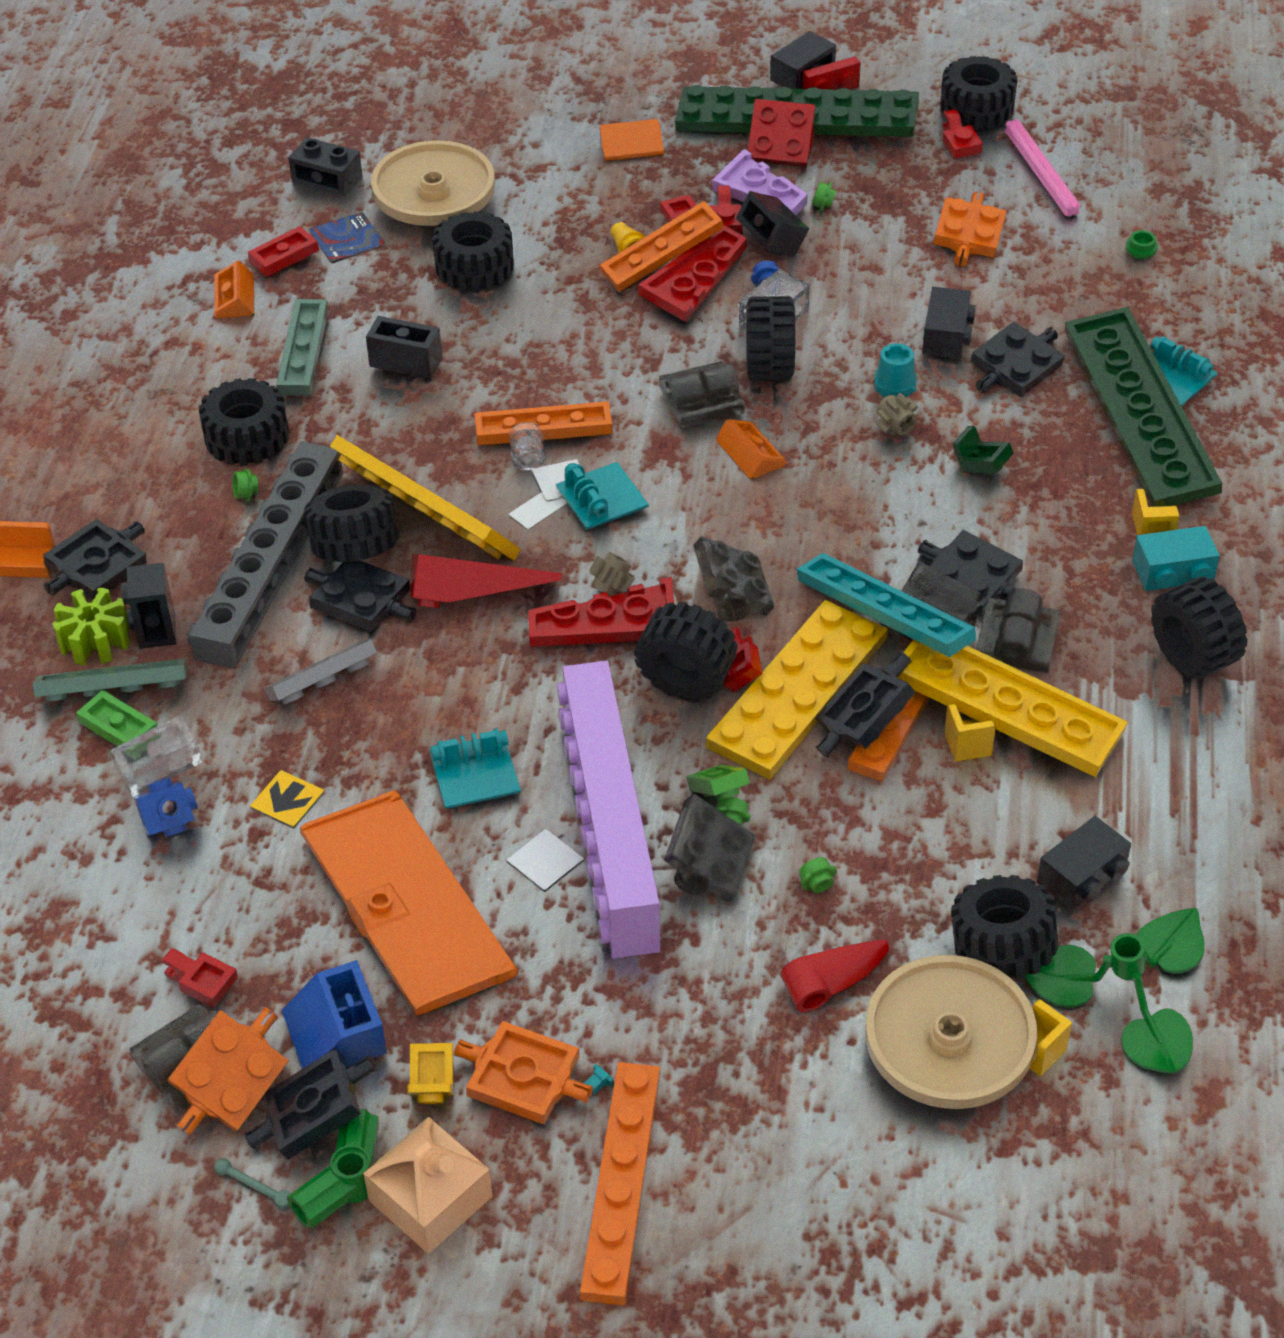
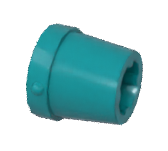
[874,343,917,397]

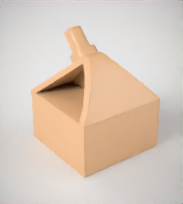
[363,1117,493,1254]

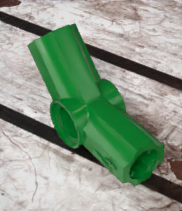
[287,1109,379,1229]

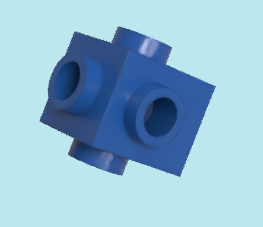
[133,777,198,837]

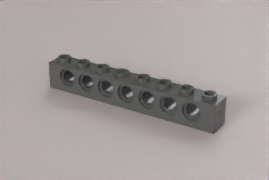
[188,441,343,669]

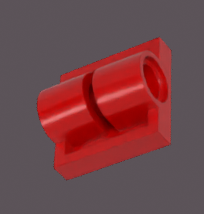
[748,99,816,167]

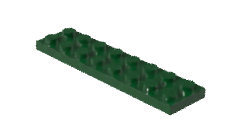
[675,85,919,137]
[1065,307,1222,507]

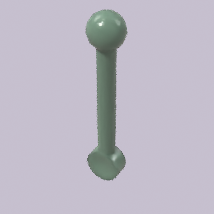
[214,1158,291,1210]

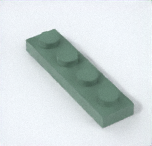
[276,299,329,396]
[33,658,188,701]

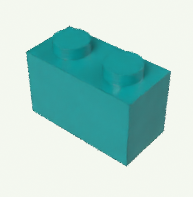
[1132,526,1220,591]

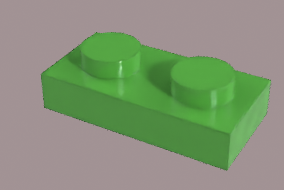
[76,690,159,756]
[686,764,750,800]

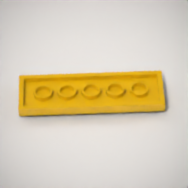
[330,435,521,561]
[705,600,888,780]
[898,639,1128,777]

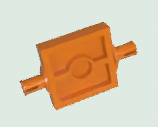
[933,191,1007,267]
[167,1007,289,1136]
[454,1021,593,1125]

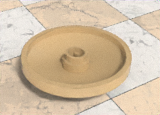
[371,140,495,226]
[865,955,1037,1109]

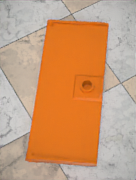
[300,790,519,1015]

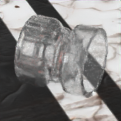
[509,422,546,470]

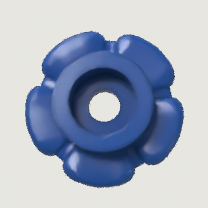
[751,261,782,290]

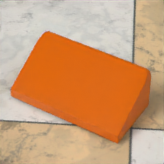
[600,119,664,161]
[214,260,254,319]
[716,419,787,479]

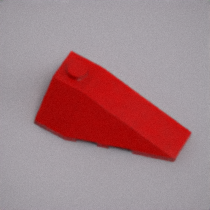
[410,553,562,608]

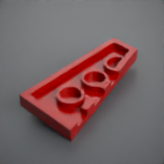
[638,225,747,322]
[528,577,674,647]

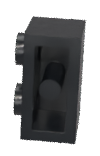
[770,31,836,89]
[288,137,363,197]
[736,191,809,256]
[922,287,976,358]
[366,316,443,379]
[121,563,177,649]
[1037,815,1131,911]

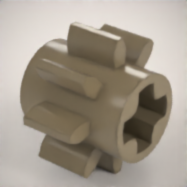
[876,393,918,437]
[589,552,635,596]

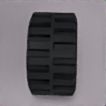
[940,56,1017,129]
[432,211,514,291]
[746,296,796,381]
[199,378,289,466]
[304,484,399,562]
[1151,576,1248,680]
[634,602,738,701]
[951,875,1058,980]

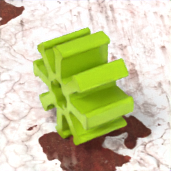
[52,588,130,665]

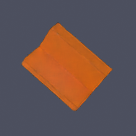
[0,521,55,578]

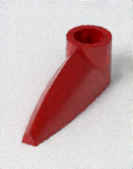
[780,939,889,1013]

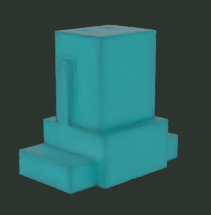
[584,1064,614,1096]

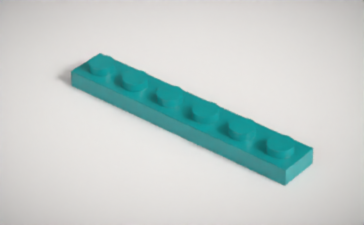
[796,553,976,657]

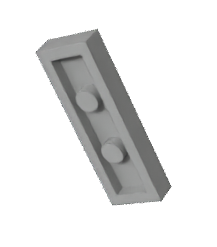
[263,639,377,704]

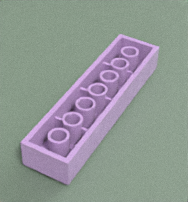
[557,660,660,959]

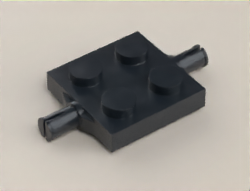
[970,322,1065,397]
[43,519,147,600]
[918,530,1028,615]
[304,560,416,632]
[815,651,916,758]
[244,1048,378,1160]

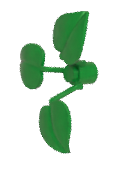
[1025,908,1205,1074]

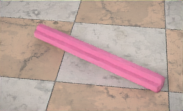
[1005,119,1080,217]

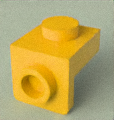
[407,1043,454,1104]

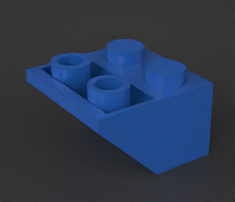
[282,960,387,1069]

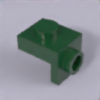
[953,426,1014,475]

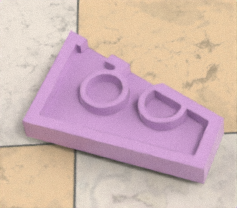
[712,149,808,215]

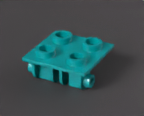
[1150,336,1218,406]
[556,462,649,530]
[429,728,521,809]

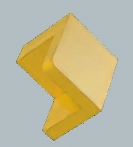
[1132,489,1179,535]
[944,704,996,762]
[1029,999,1072,1077]

